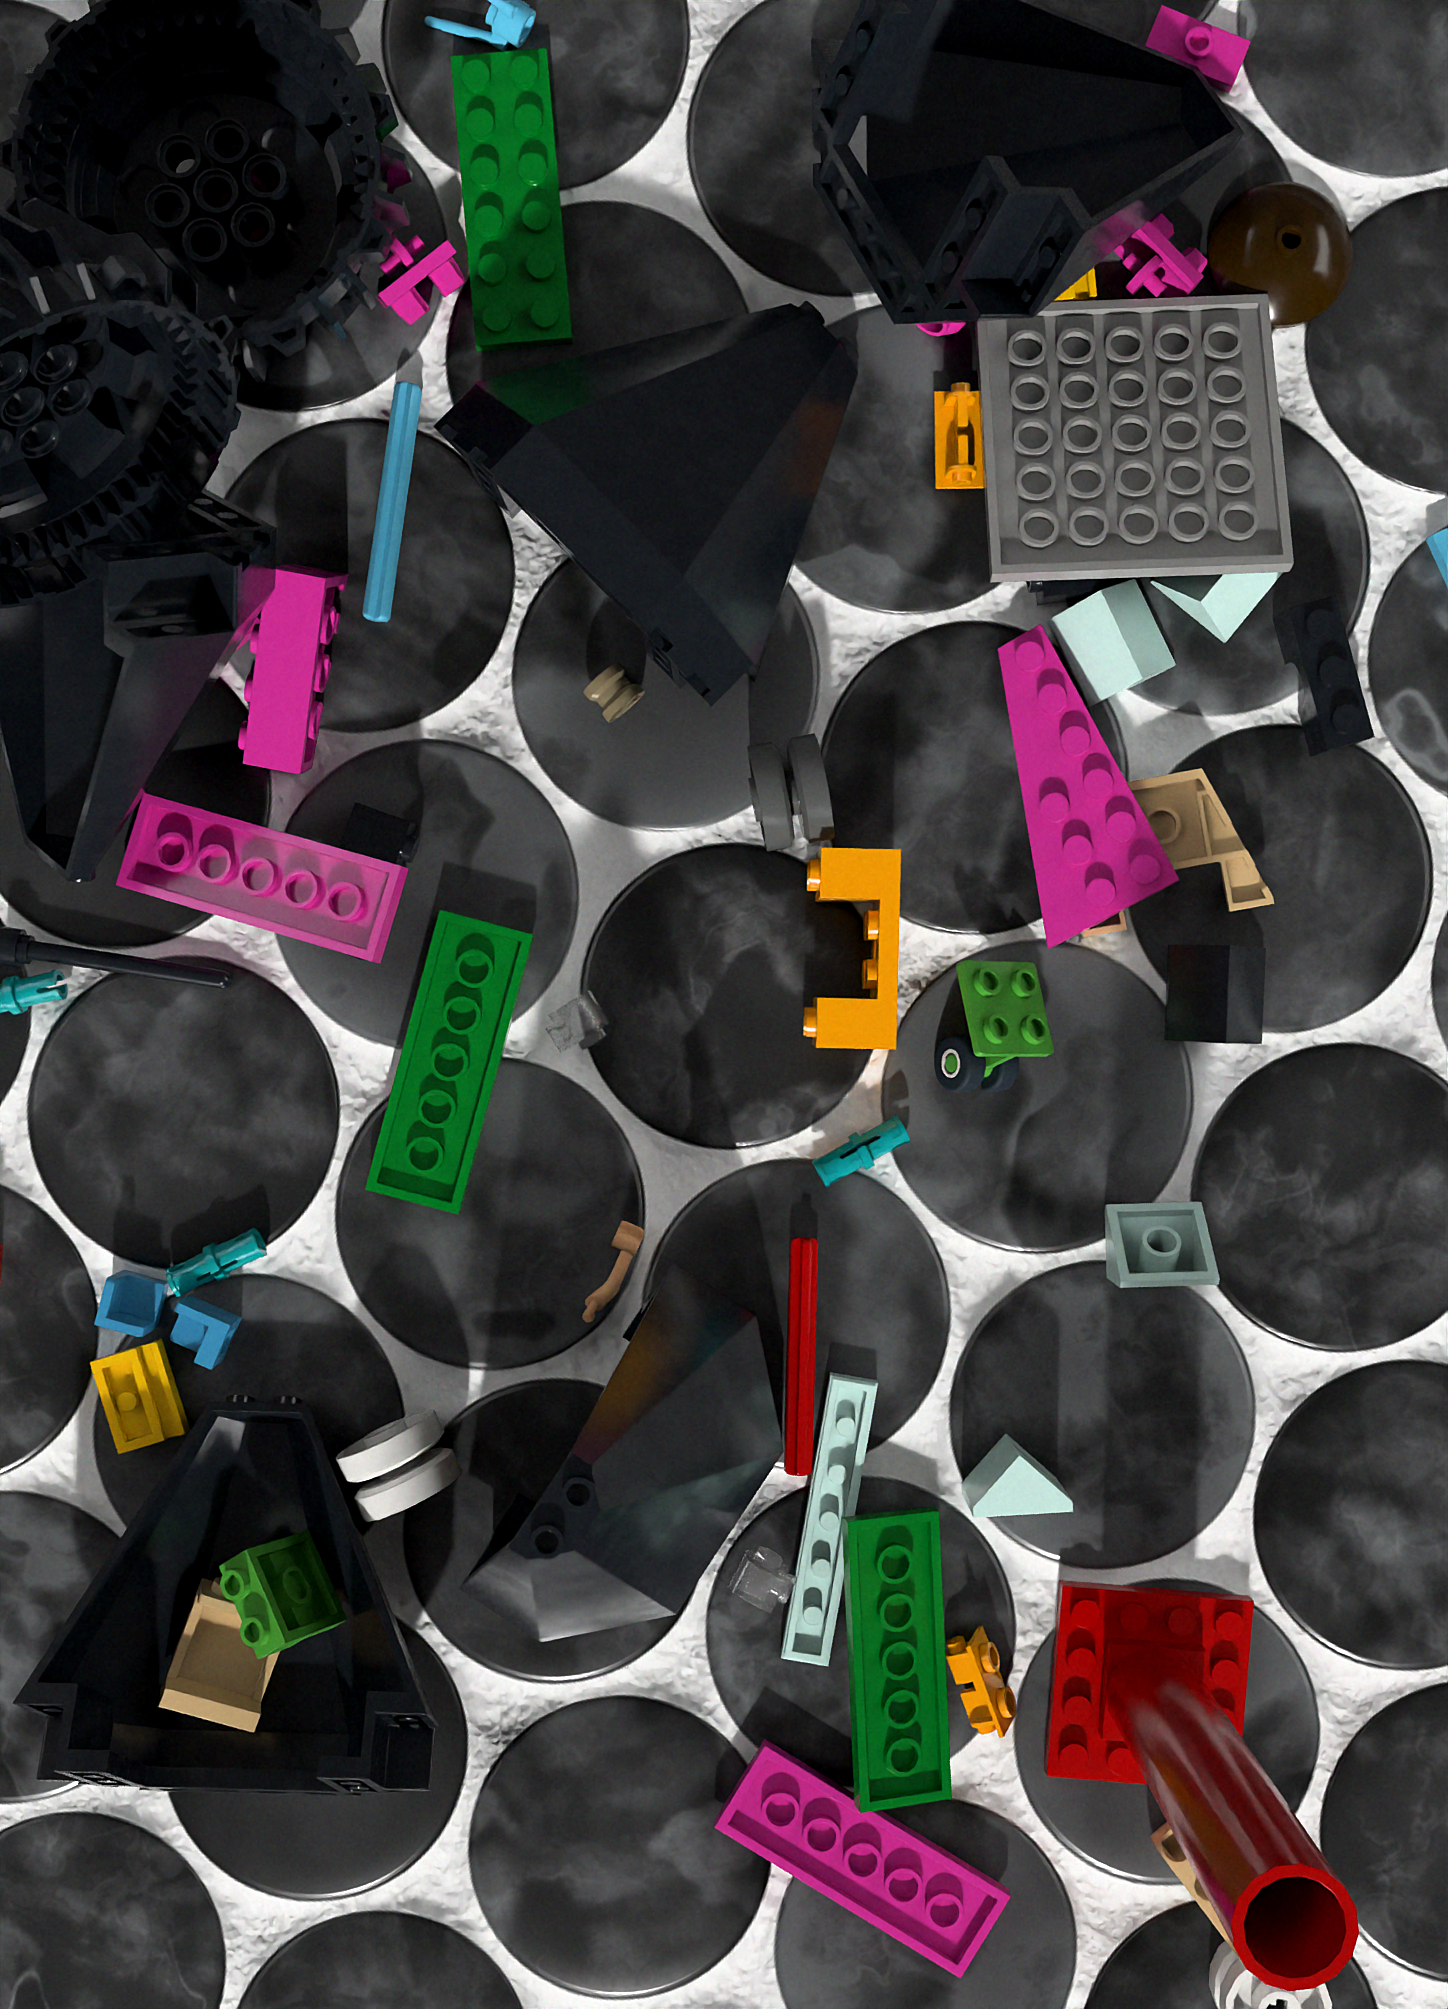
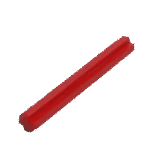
[784,1237,818,1476]

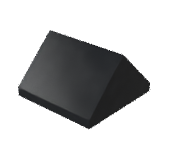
[1164,945,1266,1044]

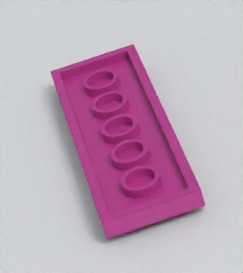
[116,793,409,964]
[714,1739,1011,1979]

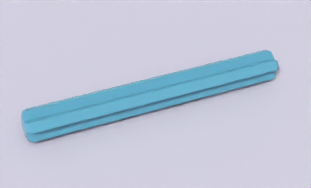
[362,382,422,622]

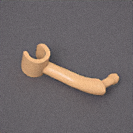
[582,1221,644,1322]

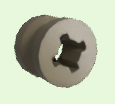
[583,662,645,723]

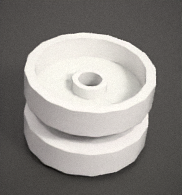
[335,1409,462,1522]
[1209,1940,1332,2009]

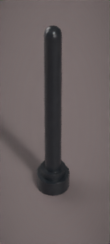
[0,927,233,989]

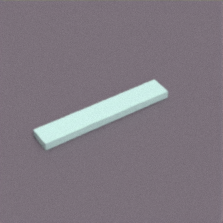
[780,1372,878,1666]

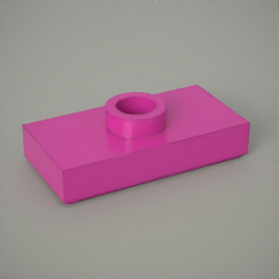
[1145,5,1251,94]

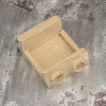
[158,1577,280,1733]

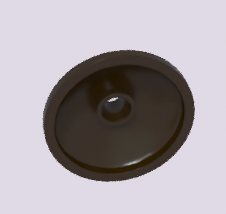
[1207,181,1353,329]

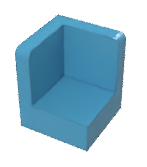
[94,1270,169,1337]
[170,1295,242,1370]

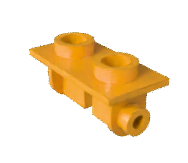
[934,382,984,489]
[945,1625,1016,1738]

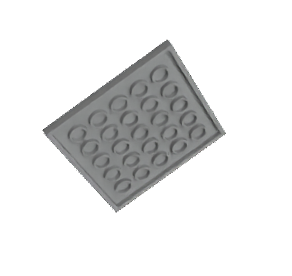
[975,294,1294,583]

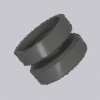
[747,733,835,852]

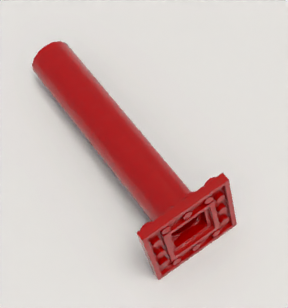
[1044,1580,1359,1991]

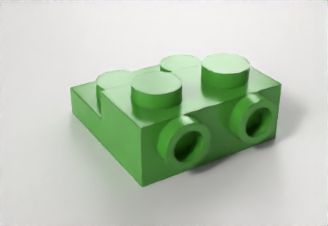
[219,1530,348,1659]

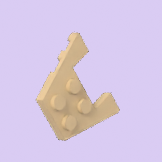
[1082,768,1274,938]

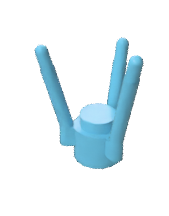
[424,0,536,52]

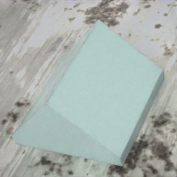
[1150,572,1283,643]
[1047,579,1176,708]
[1105,1202,1220,1288]
[961,1433,1073,1518]

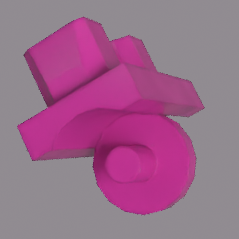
[1113,213,1207,298]
[376,235,466,326]

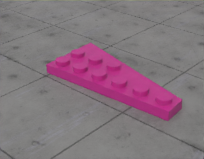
[998,624,1180,949]

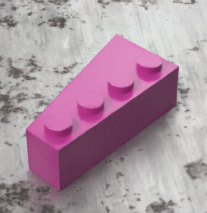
[238,564,348,774]

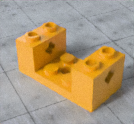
[803,848,901,1050]

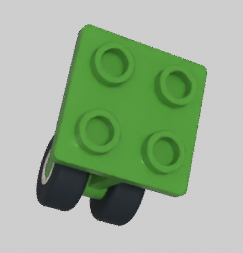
[934,960,1054,1092]

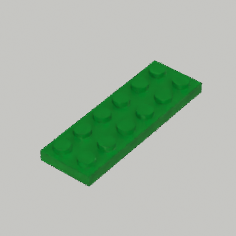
[450,48,573,352]
[365,910,535,1215]
[841,1506,952,1813]

